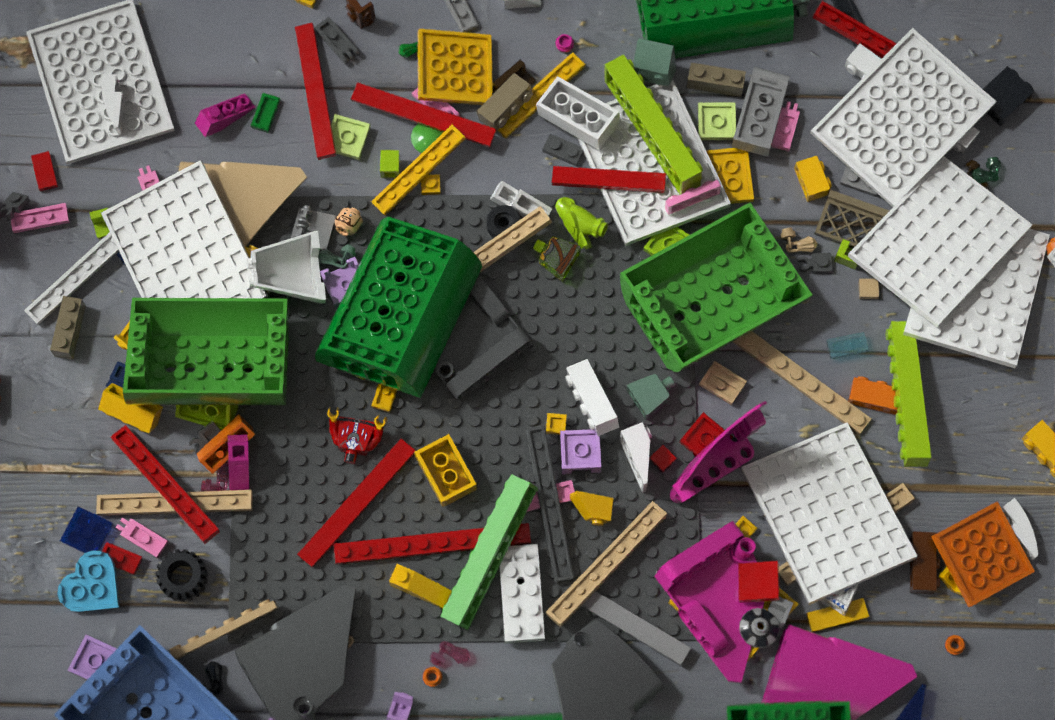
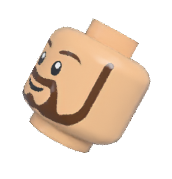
[334,208,363,236]

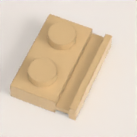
[699,361,747,405]

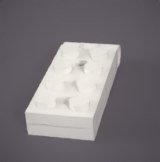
[500,544,545,644]

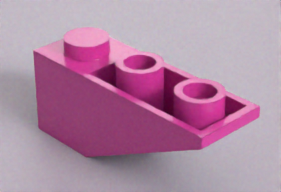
[195,93,255,137]
[228,435,249,491]

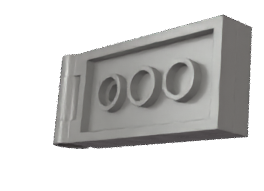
[731,67,790,157]

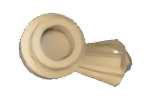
[780,228,817,253]

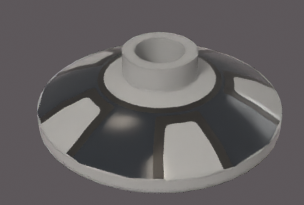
[739,608,779,648]

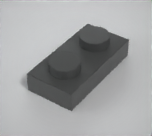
[542,134,583,166]

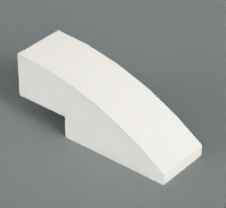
[101,74,125,134]
[490,181,552,217]
[1001,498,1038,561]

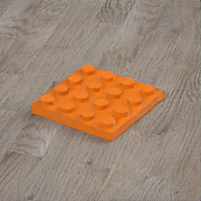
[931,501,1035,607]

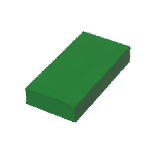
[250,93,281,133]

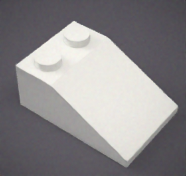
[620,422,652,493]

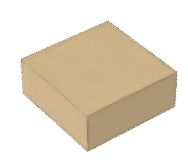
[858,279,879,299]

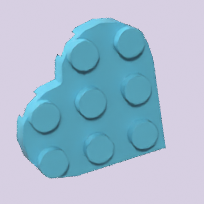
[58,550,120,612]

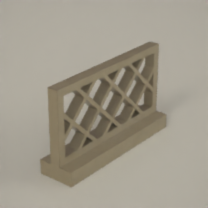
[815,190,889,248]

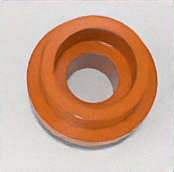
[945,635,965,655]
[423,667,443,687]

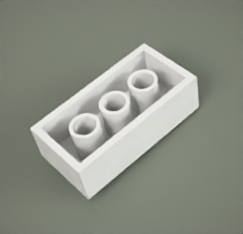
[536,76,620,150]

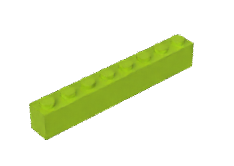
[885,321,931,467]

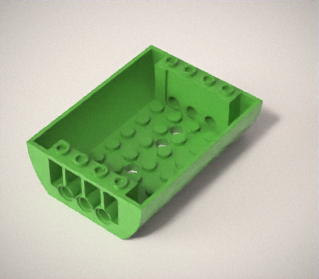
[620,202,812,372]
[123,298,289,405]

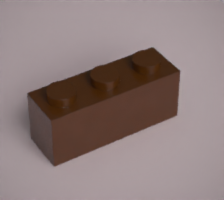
[910,531,940,594]

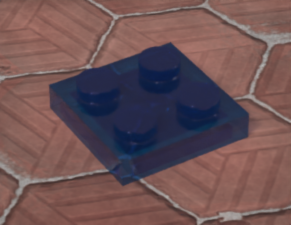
[60,506,114,553]

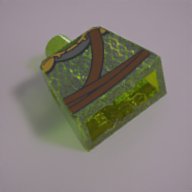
[533,236,581,282]

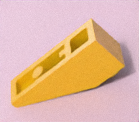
[389,564,452,609]

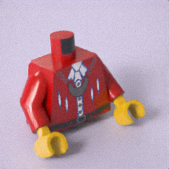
[327,407,388,464]

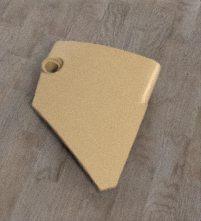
[179,161,307,247]

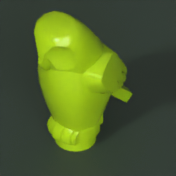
[555,197,608,250]

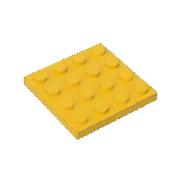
[418,29,492,105]

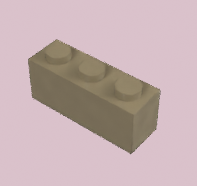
[687,62,746,97]
[476,73,533,132]
[50,296,86,360]

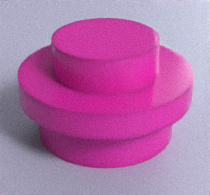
[555,34,574,52]

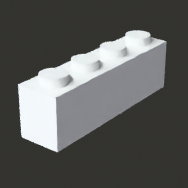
[565,359,619,436]

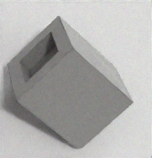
[768,597,793,629]

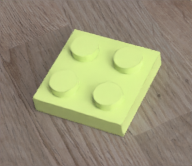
[698,103,736,140]
[331,114,371,160]

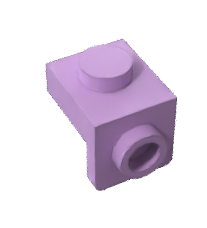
[386,692,414,720]

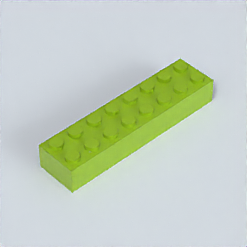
[604,54,703,195]

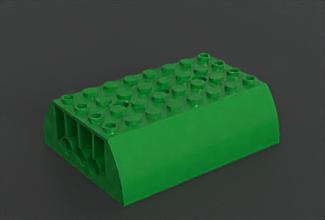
[636,0,794,59]

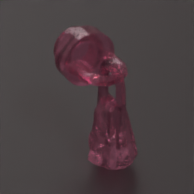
[201,461,229,492]
[429,641,470,667]

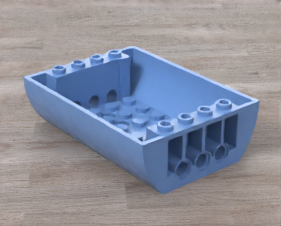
[54,625,238,720]

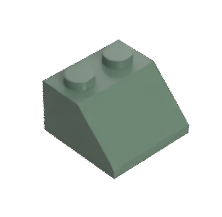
[633,38,676,86]

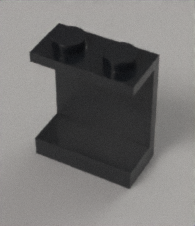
[983,66,1034,127]

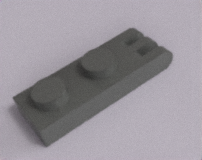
[314,17,360,64]

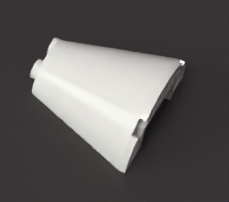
[247,231,326,304]

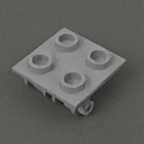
[291,205,336,250]

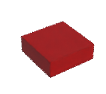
[649,445,677,473]

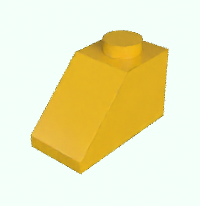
[569,491,613,526]

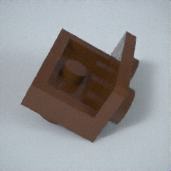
[345,0,376,29]

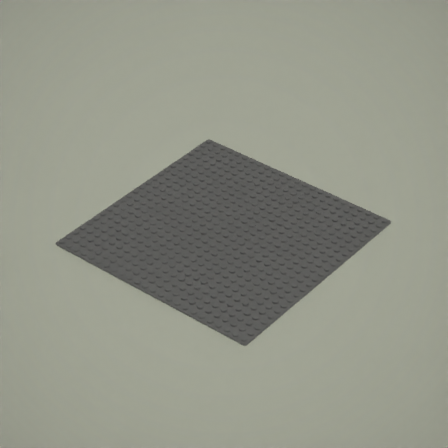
[228,194,700,644]

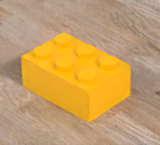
[414,434,477,507]

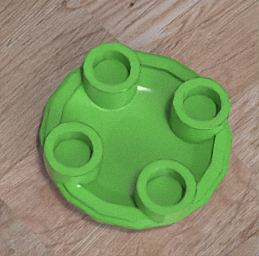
[411,124,444,153]

